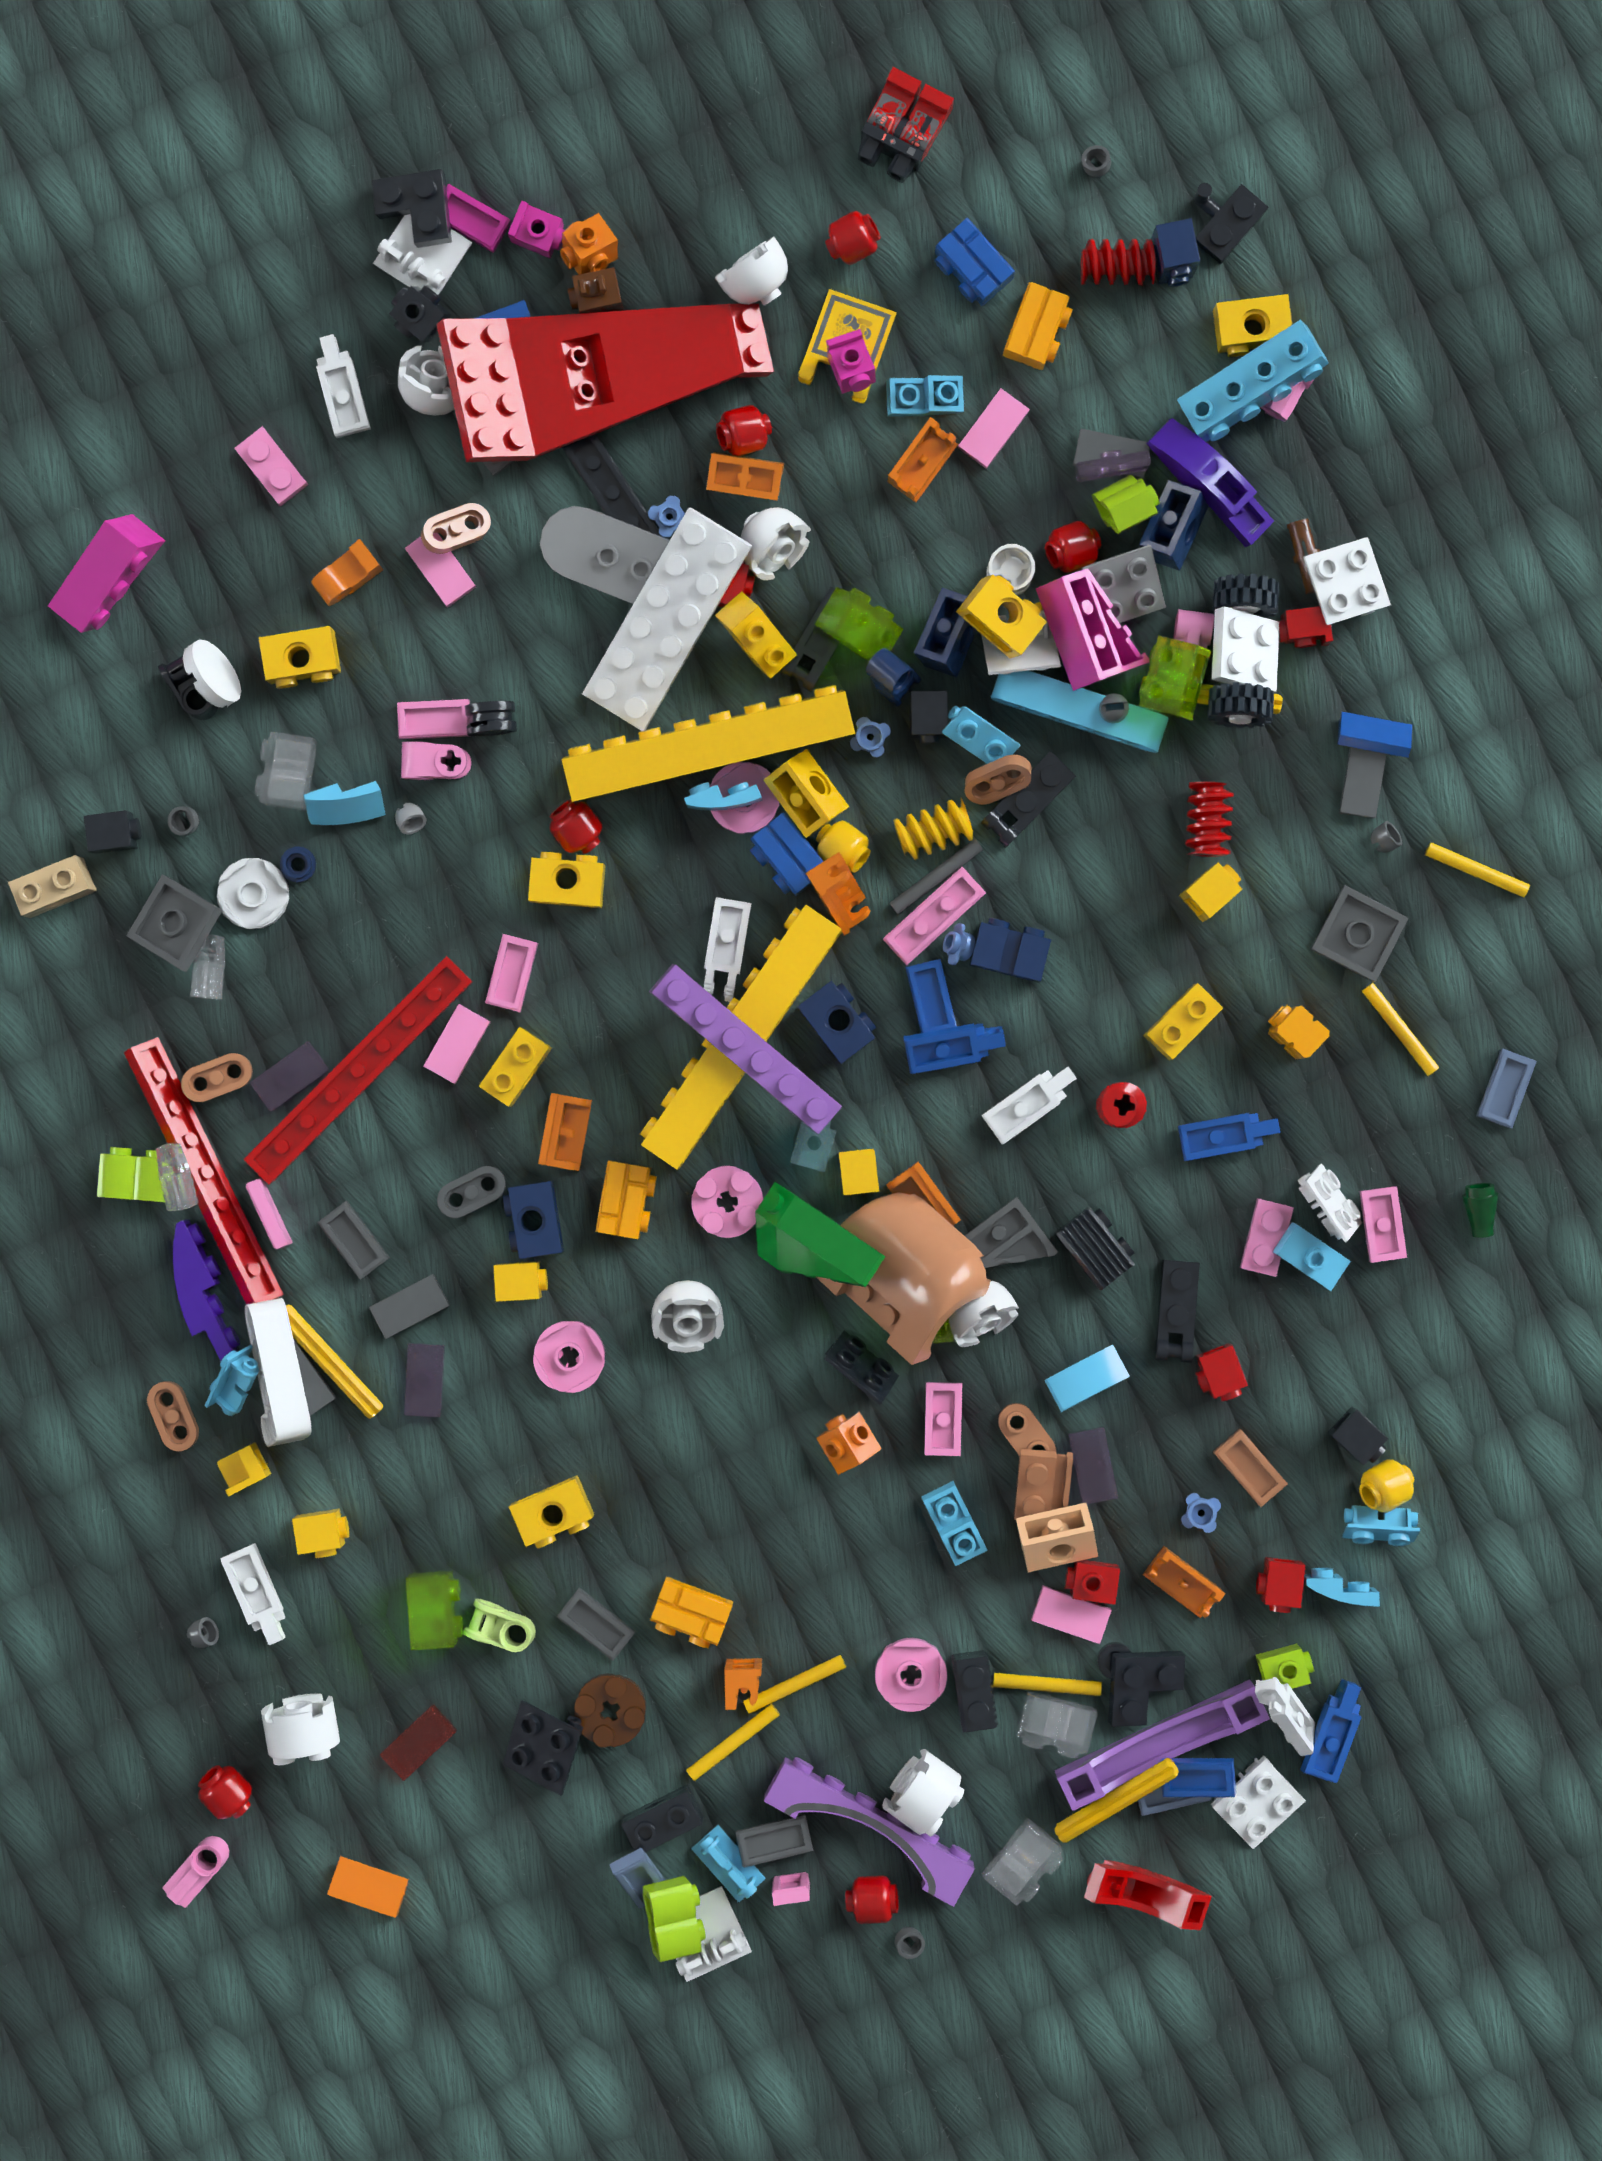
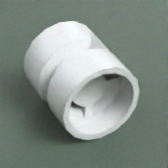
[986,544,1035,596]

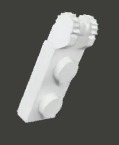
[704,897,751,1002]

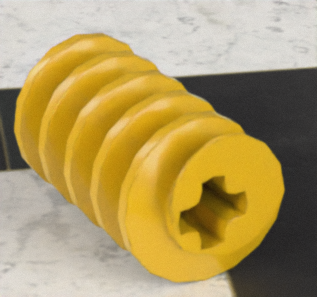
[893,798,973,860]

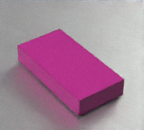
[446,184,511,253]

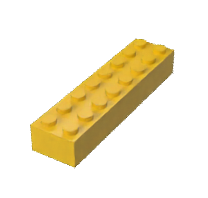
[561,685,855,802]
[640,905,842,1169]

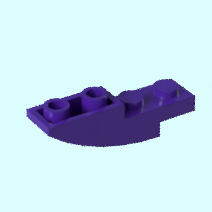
[1146,418,1274,547]
[173,1219,240,1361]

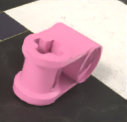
[401,742,472,780]

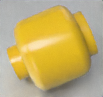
[816,820,871,873]
[1359,1459,1414,1513]

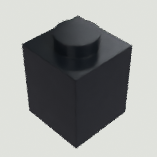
[910,691,948,744]
[84,810,142,854]
[1327,1407,1388,1465]

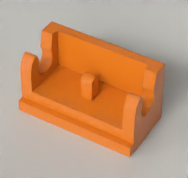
[887,417,958,503]
[706,452,784,500]
[806,852,870,936]
[538,1093,592,1171]
[886,1161,961,1226]
[1142,1546,1225,1618]
[725,1658,762,1710]
[327,1856,409,1918]

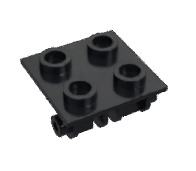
[824,1330,899,1405]
[503,1700,583,1796]

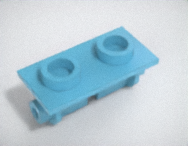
[942,706,1021,764]
[204,1345,259,1416]
[1342,1505,1420,1546]
[691,1825,766,1902]

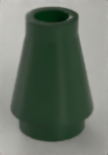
[1462,1183,1498,1238]

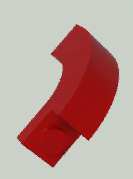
[1084,1860,1212,1930]

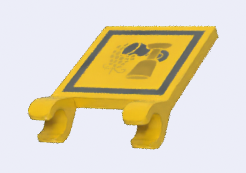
[798,289,897,404]

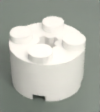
[261,1694,340,1765]
[883,1749,964,1837]

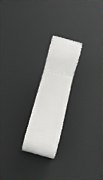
[245,1298,311,1447]

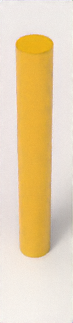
[1425,842,1530,898]
[1362,983,1439,1076]
[743,1655,846,1714]
[993,1673,1102,1696]
[686,1704,780,1781]

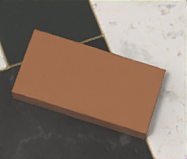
[1213,1429,1288,1507]

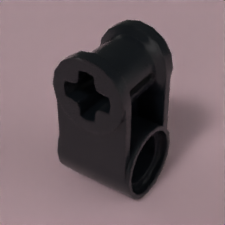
[158,656,218,720]

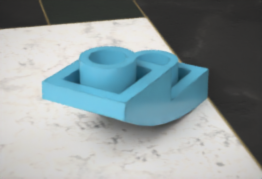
[886,375,964,416]
[303,781,385,825]
[684,782,763,811]
[1045,1345,1130,1412]
[921,1481,988,1566]
[1304,1568,1380,1606]

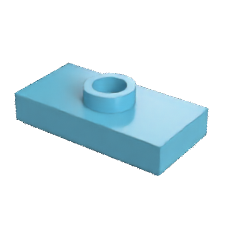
[1273,1222,1351,1291]

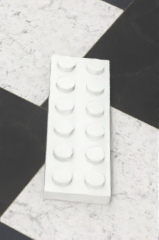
[582,507,753,731]

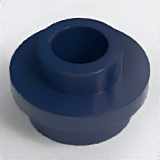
[280,846,316,883]

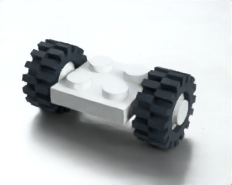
[1208,573,1279,728]

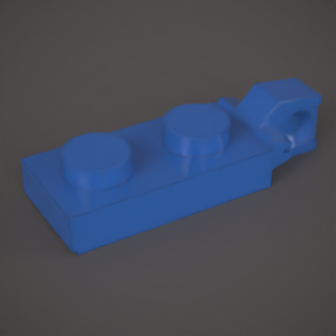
[903,1023,1006,1074]
[1177,1113,1280,1161]
[1300,1679,1361,1783]

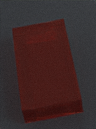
[380,1704,457,1781]

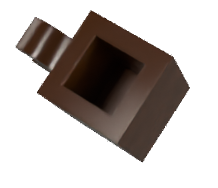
[568,267,624,313]

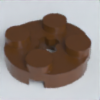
[574,1673,646,1747]

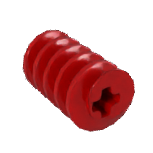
[1081,239,1156,285]
[1185,782,1234,857]
[1096,1082,1147,1128]

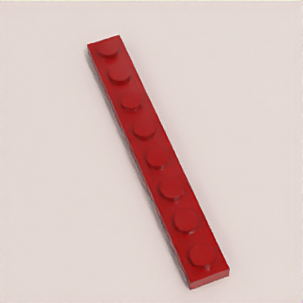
[243,956,473,1185]
[124,1037,284,1305]

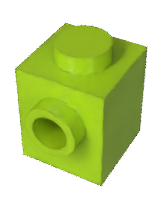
[1256,1643,1314,1689]

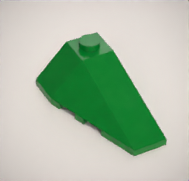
[755,1182,886,1287]

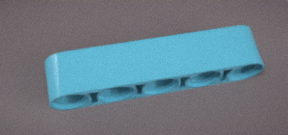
[991,671,1169,753]

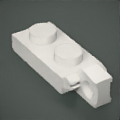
[316,334,371,438]
[981,1067,1077,1145]
[220,1543,285,1645]
[1255,1677,1315,1756]

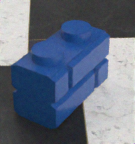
[934,218,1015,306]
[750,812,824,897]

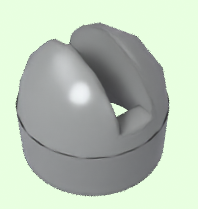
[395,803,427,835]

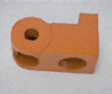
[311,539,383,606]

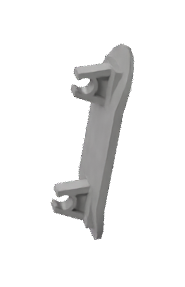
[540,506,670,604]

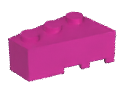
[48,514,166,633]
[1036,568,1151,691]

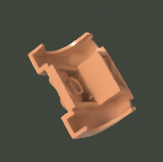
[816,1192,991,1365]

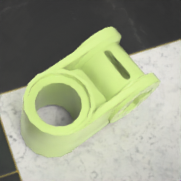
[463,1599,536,1652]

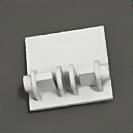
[373,214,472,295]
[1303,537,1391,625]
[981,610,1061,675]
[1297,1163,1362,1242]
[1211,1755,1306,1849]
[676,1886,752,1982]

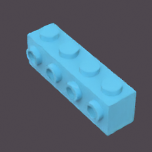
[1177,319,1329,442]

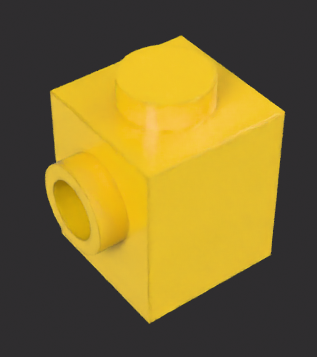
[494,1261,548,1302]
[292,1508,349,1558]

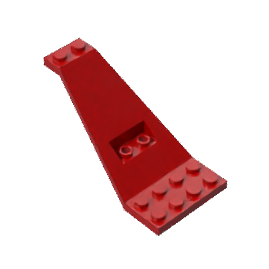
[437,304,774,462]

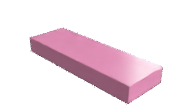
[882,867,986,966]

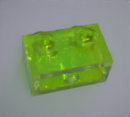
[815,587,903,661]
[1139,636,1211,721]
[406,1571,463,1650]

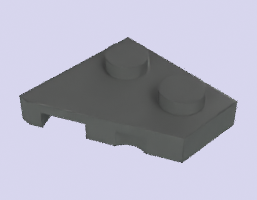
[964,1197,1058,1268]

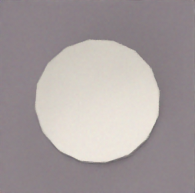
[183,639,241,708]
[217,858,289,929]

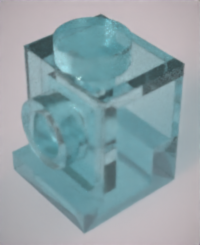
[790,1121,836,1172]

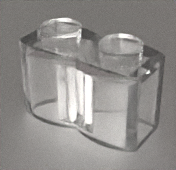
[255,732,317,811]
[1016,1691,1098,1758]
[982,1818,1063,1906]

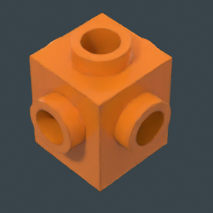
[560,213,618,275]
[816,1412,882,1475]

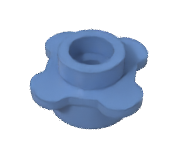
[648,496,685,538]
[850,717,891,757]
[943,923,975,965]
[1181,1493,1221,1533]

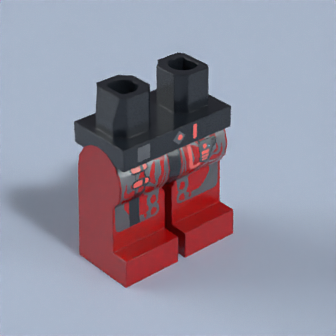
[857,67,954,183]

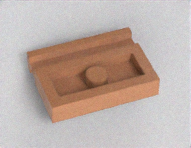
[1014,1449,1073,1520]

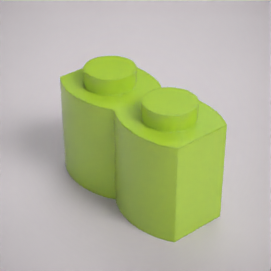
[1091,475,1160,534]
[97,1147,176,1202]
[643,1876,706,1962]

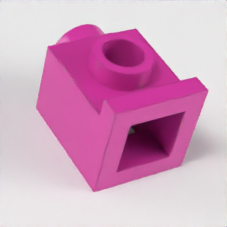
[508,201,565,258]
[826,329,876,394]

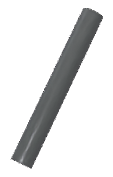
[889,839,983,915]

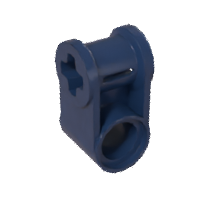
[866,648,922,707]

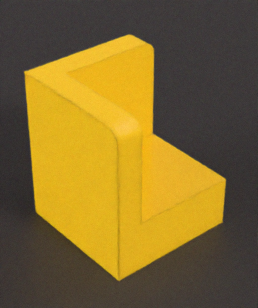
[839,1149,879,1195]
[217,1442,272,1496]

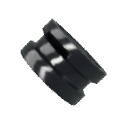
[465,701,517,736]

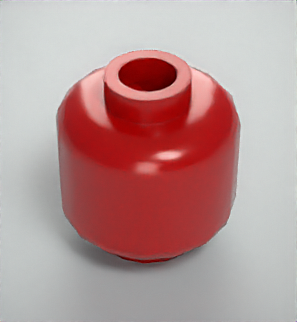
[825,211,881,265]
[716,405,772,456]
[1045,521,1101,573]
[549,799,603,854]
[198,1765,252,1819]
[845,1876,899,1924]

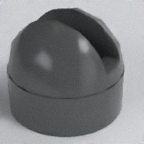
[1081,145,1111,178]
[1099,693,1129,723]
[168,806,200,835]
[1371,821,1402,853]
[186,1617,219,1648]
[895,1926,925,1959]

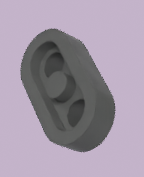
[437,1166,506,1218]

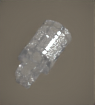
[190,935,226,1000]
[156,1143,198,1211]

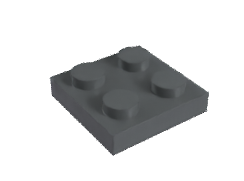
[126,874,223,972]
[1310,885,1409,982]

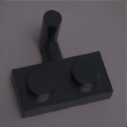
[1194,183,1269,264]

